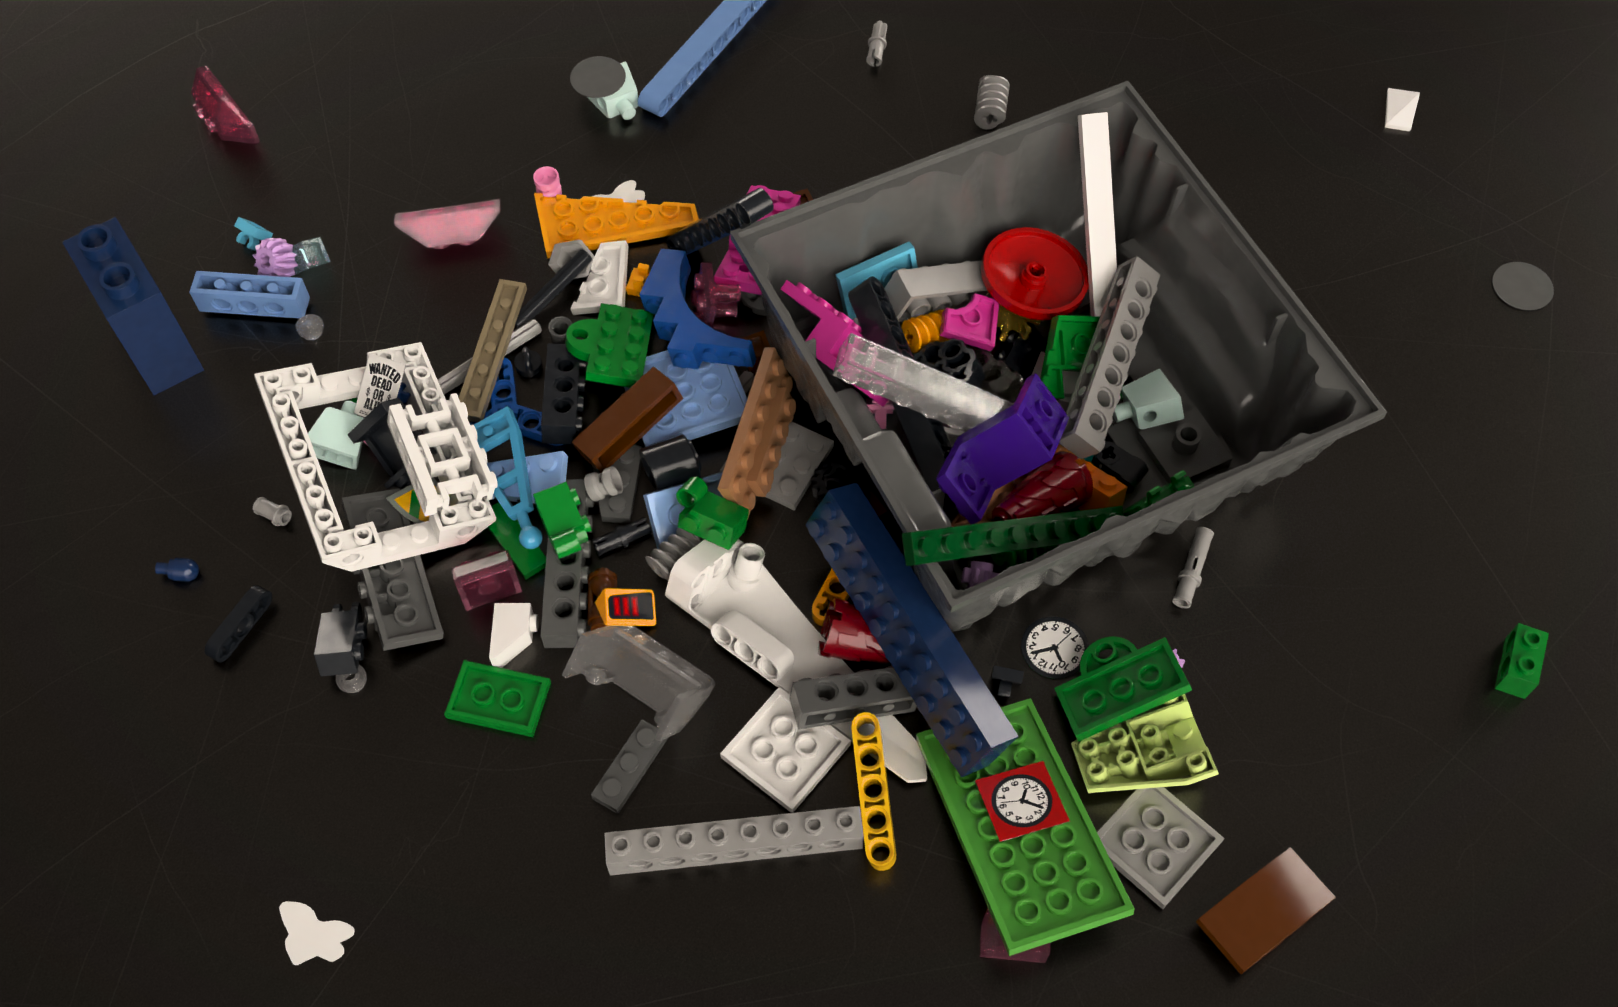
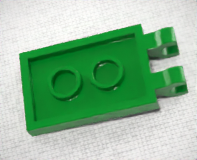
[1123,470,1195,517]

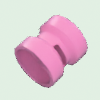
[533,166,562,198]

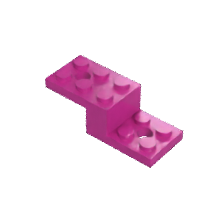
[713,185,801,295]
[781,280,890,407]

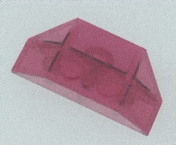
[191,65,260,144]
[394,199,501,249]

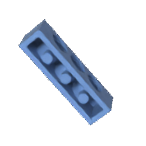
[189,271,310,319]

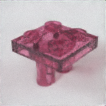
[691,263,741,329]

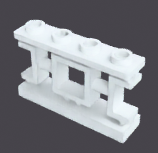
[387,393,497,516]

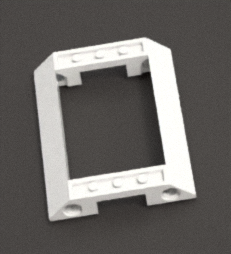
[254,342,496,572]

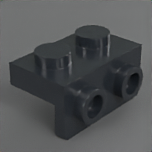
[989,325,1045,386]

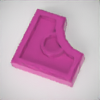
[940,293,999,351]

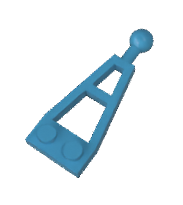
[474,406,543,549]

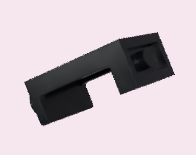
[347,398,437,489]

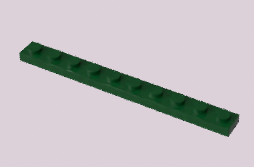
[902,506,1124,566]

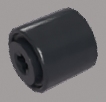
[639,433,702,491]

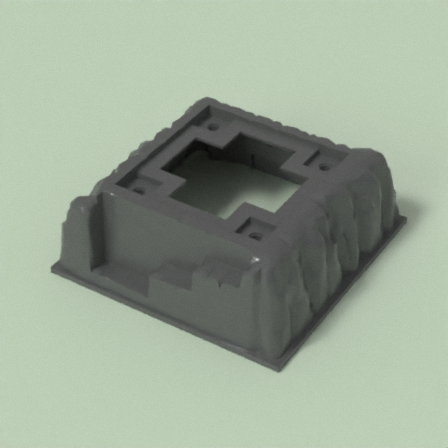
[730,81,1387,632]

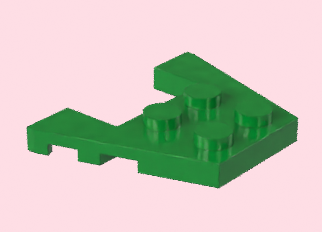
[1040,315,1124,401]

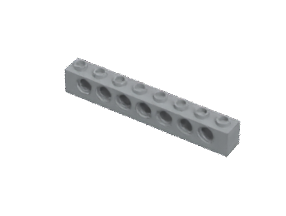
[1059,256,1160,459]
[605,806,864,876]

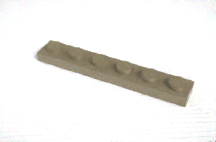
[459,279,527,422]

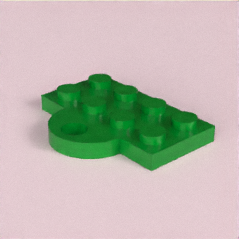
[565,303,654,388]
[1054,636,1192,741]

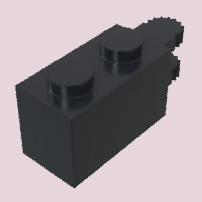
[314,602,367,676]

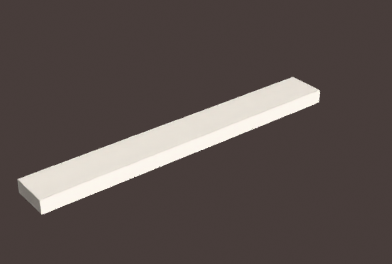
[1078,112,1117,317]

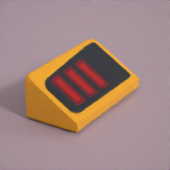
[595,588,656,626]

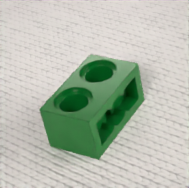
[1495,623,1549,699]

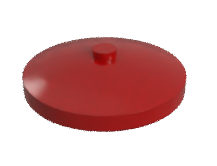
[981,227,1089,320]

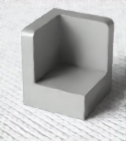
[548,240,594,279]

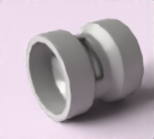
[584,466,623,501]

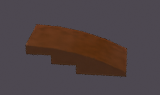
[1196,847,1336,974]

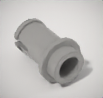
[253,497,292,526]

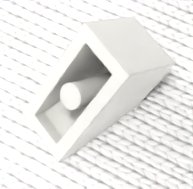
[489,603,539,668]

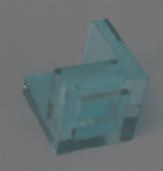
[292,237,330,276]

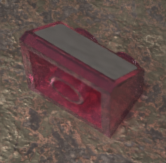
[451,550,522,611]

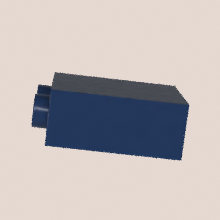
[62,217,204,395]

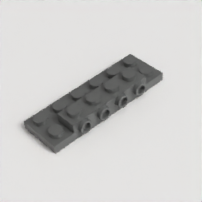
[341,488,444,651]

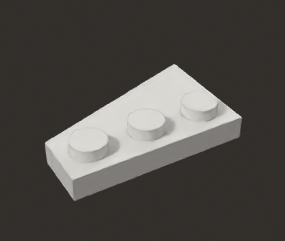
[570,240,629,315]

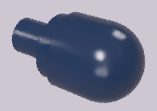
[155,558,199,582]

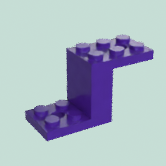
[936,373,1069,524]

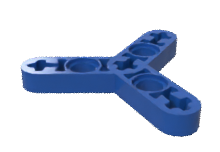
[470,358,563,446]

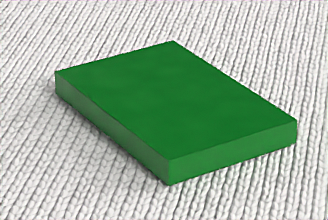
[444,660,551,737]

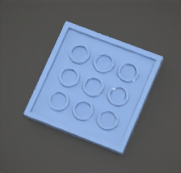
[624,350,747,447]

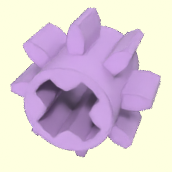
[961,561,999,589]

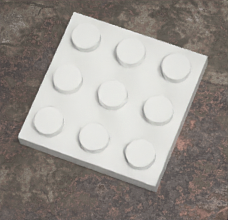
[720,687,851,813]

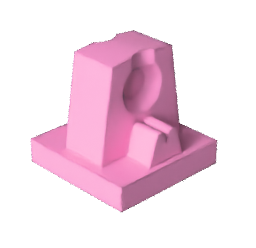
[866,398,895,429]

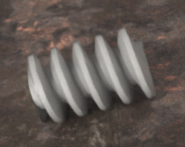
[974,75,1010,130]
[645,528,704,581]

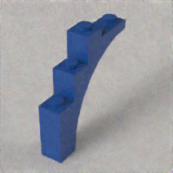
[639,249,757,369]

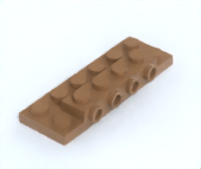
[718,347,796,520]

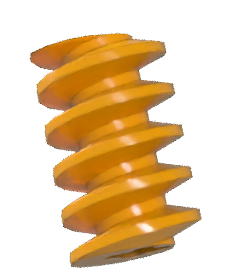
[901,307,954,353]

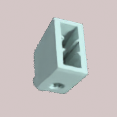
[587,61,638,120]
[1113,369,1184,429]
[308,401,364,470]

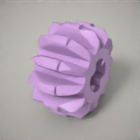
[252,238,298,277]

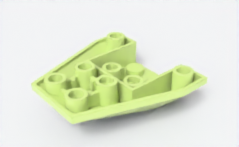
[1071,694,1219,793]

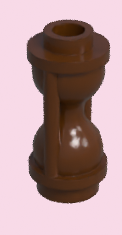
[588,568,617,635]

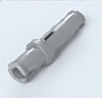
[1172,527,1214,608]

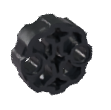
[913,339,986,419]

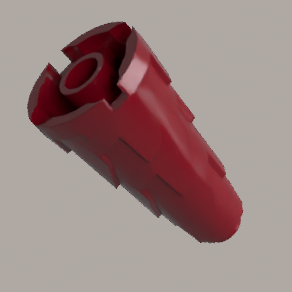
[992,451,1093,522]
[818,597,890,665]

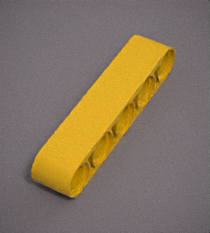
[851,712,896,871]

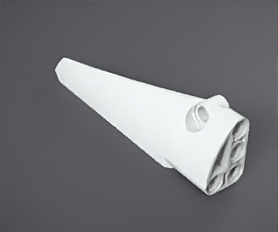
[665,539,927,783]

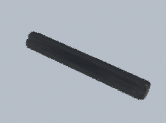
[515,249,592,329]

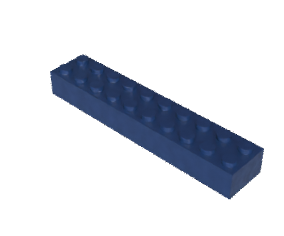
[805,483,1019,778]

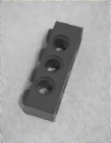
[789,665,917,730]

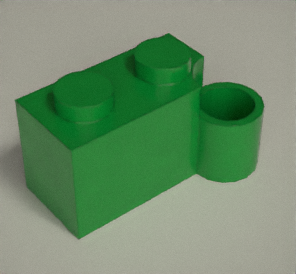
[676,477,749,550]
[533,482,592,559]

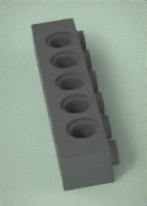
[540,479,594,648]

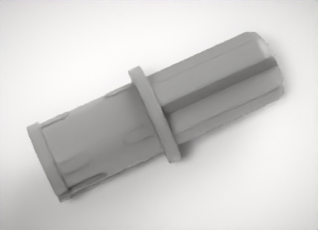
[866,20,888,66]

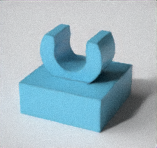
[234,217,273,251]

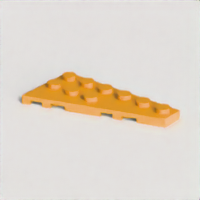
[534,193,699,259]

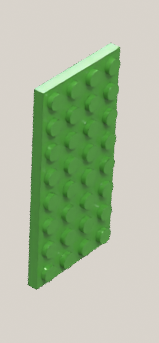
[916,698,1134,956]

